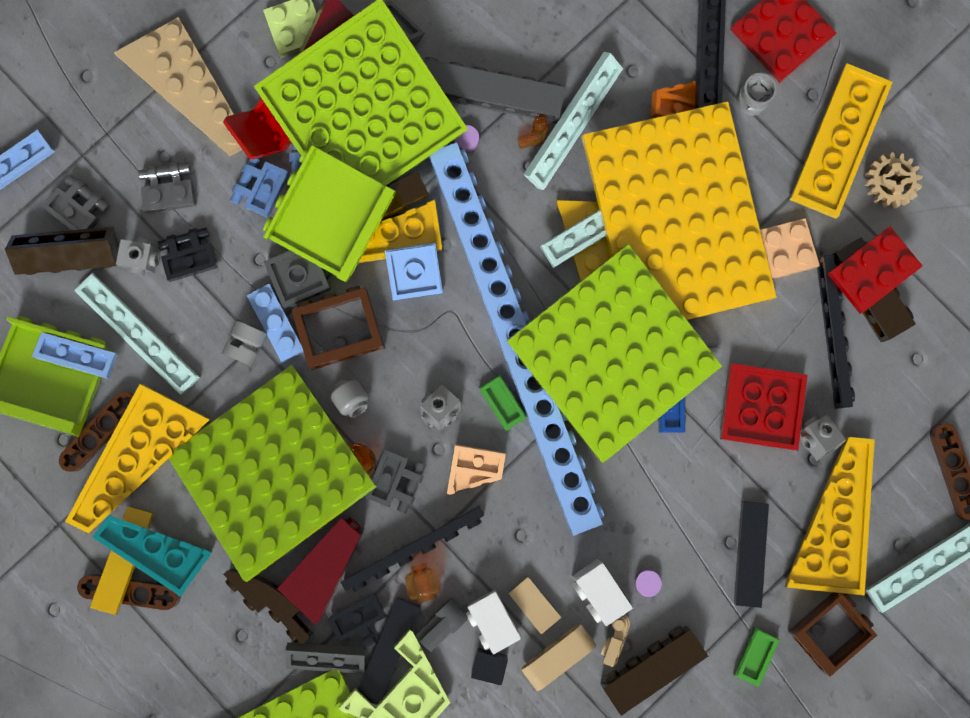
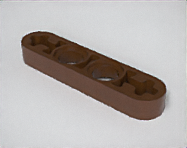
[59,391,134,472]
[930,423,970,521]
[77,574,181,610]

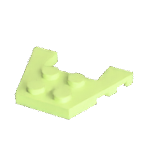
[339,629,450,718]

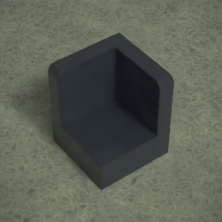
[471,648,508,685]

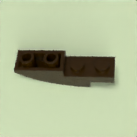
[223,568,314,644]

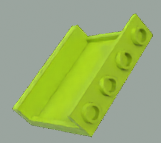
[263,145,396,282]
[0,316,112,437]

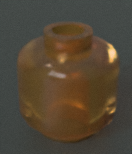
[404,563,441,604]

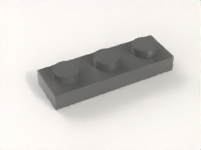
[285,642,366,674]

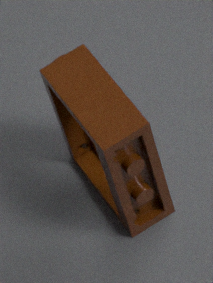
[291,286,385,370]

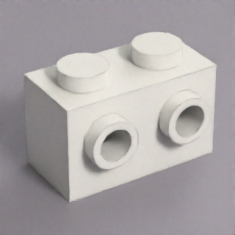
[466,589,521,655]

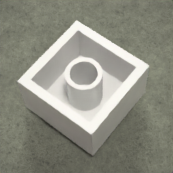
[571,559,633,626]

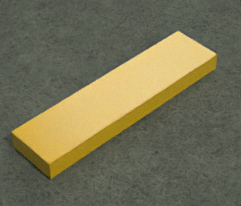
[90,506,154,615]

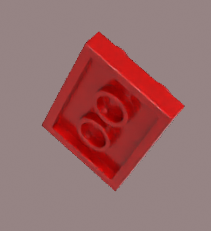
[828,226,923,314]

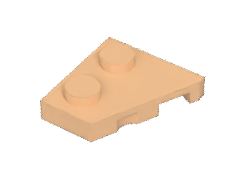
[447,444,506,494]

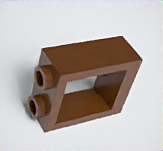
[788,592,878,677]

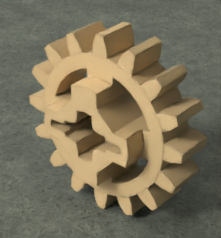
[864,152,923,209]

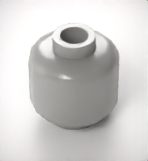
[331,379,369,418]

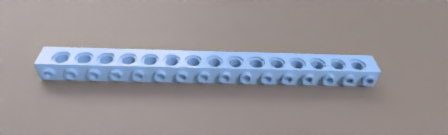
[429,143,605,536]

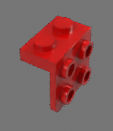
[223,98,292,159]

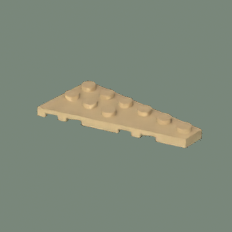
[114,17,242,156]

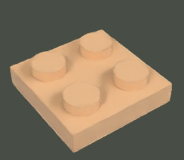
[760,218,820,279]

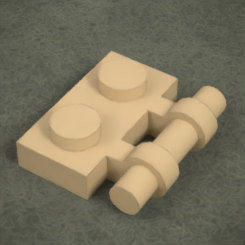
[601,615,631,667]

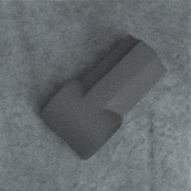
[416,598,468,652]

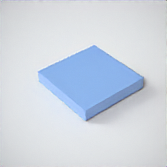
[385,242,443,300]

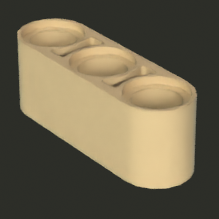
[521,623,597,691]

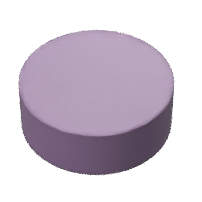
[454,125,479,152]
[635,570,662,597]

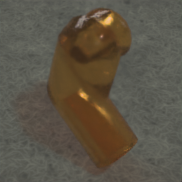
[517,117,548,149]

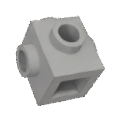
[116,237,160,276]
[420,385,461,431]
[800,415,846,461]

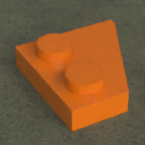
[650,80,696,118]

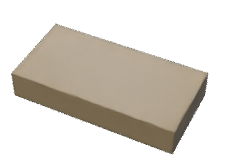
[508,576,561,634]

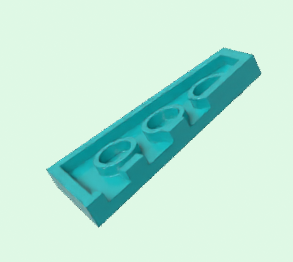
[92,515,212,596]

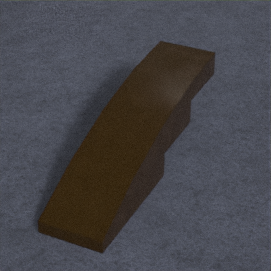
[380,171,429,223]

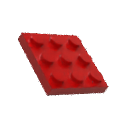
[730,0,837,83]
[720,363,808,451]

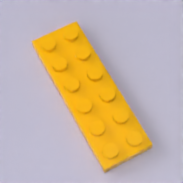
[789,63,893,219]

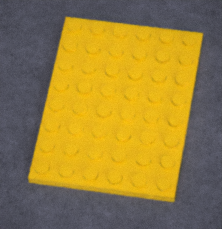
[581,101,777,320]

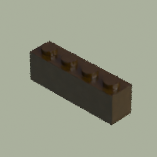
[5,227,119,275]
[832,237,916,343]
[601,626,709,716]

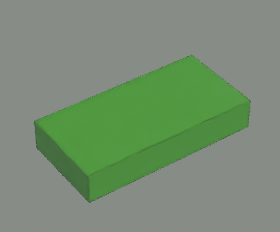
[479,375,528,431]
[733,627,780,687]

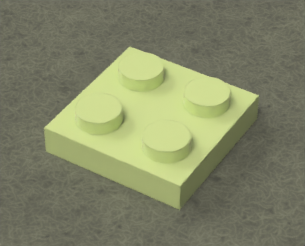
[263,0,317,58]

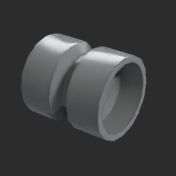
[736,73,777,116]
[222,321,267,367]

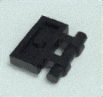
[158,227,218,282]

